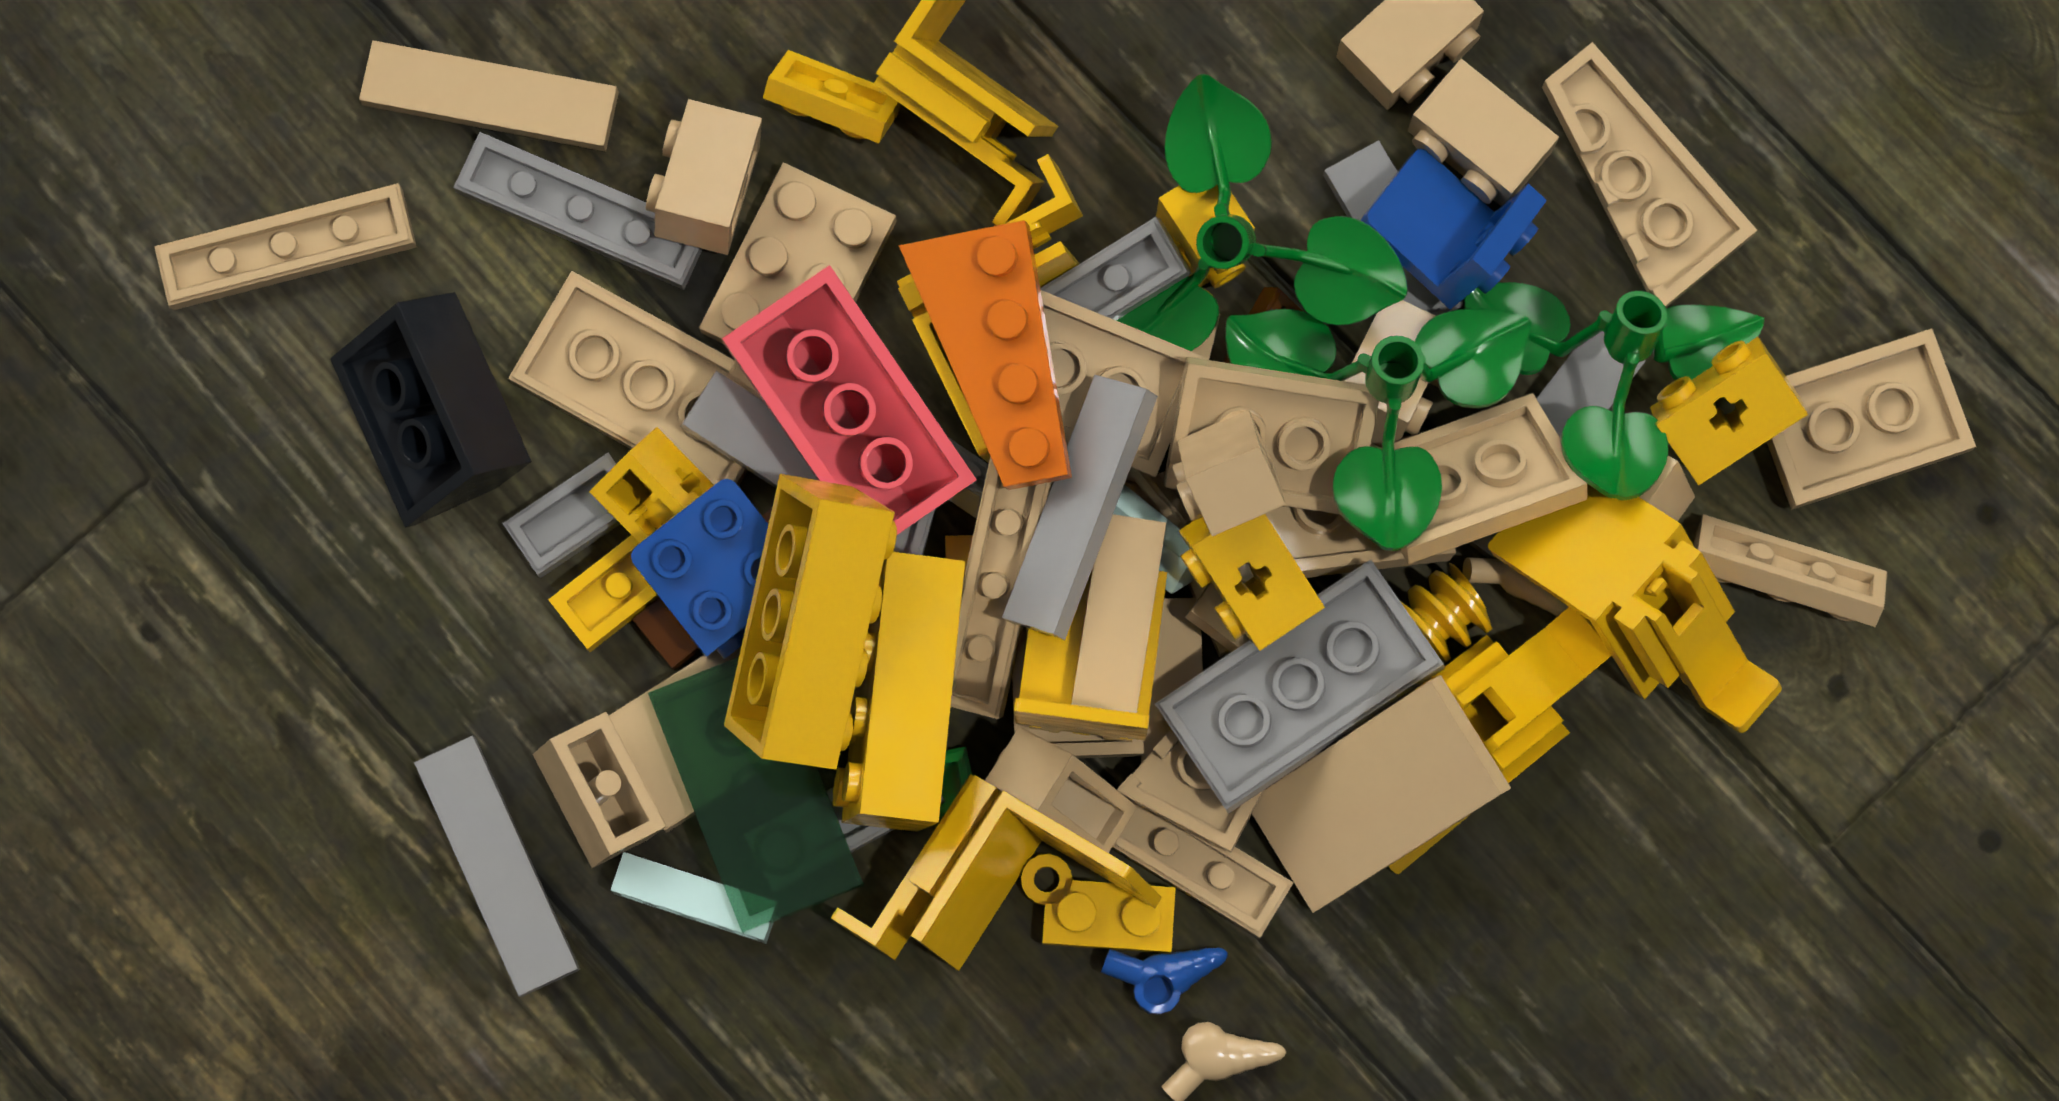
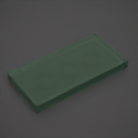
[648,657,864,934]

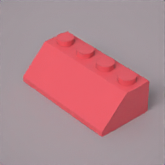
[722,265,977,535]

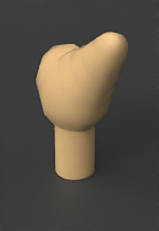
[1463,558,1569,617]
[1161,1022,1286,1101]

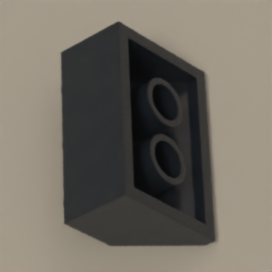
[330,292,532,528]

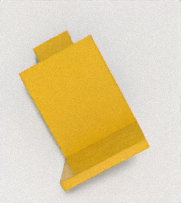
[873,0,1059,225]
[897,154,1083,463]
[1488,484,1782,733]
[1014,568,1167,742]
[1389,607,1612,874]
[831,774,1162,971]

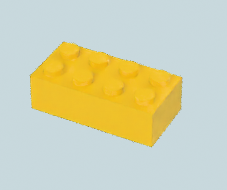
[724,474,897,770]
[833,552,965,832]

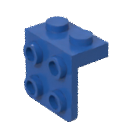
[1361,149,1547,310]
[631,479,768,659]

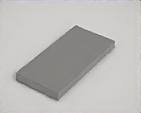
[1155,559,1445,814]

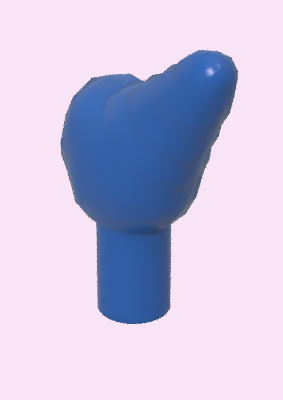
[1101,948,1228,1015]

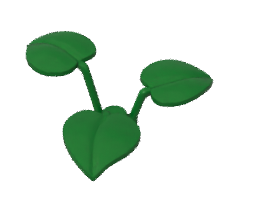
[1116,74,1408,351]
[1463,282,1764,501]
[1225,308,1532,551]

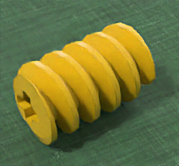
[1400,563,1492,663]

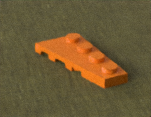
[899,220,1072,490]

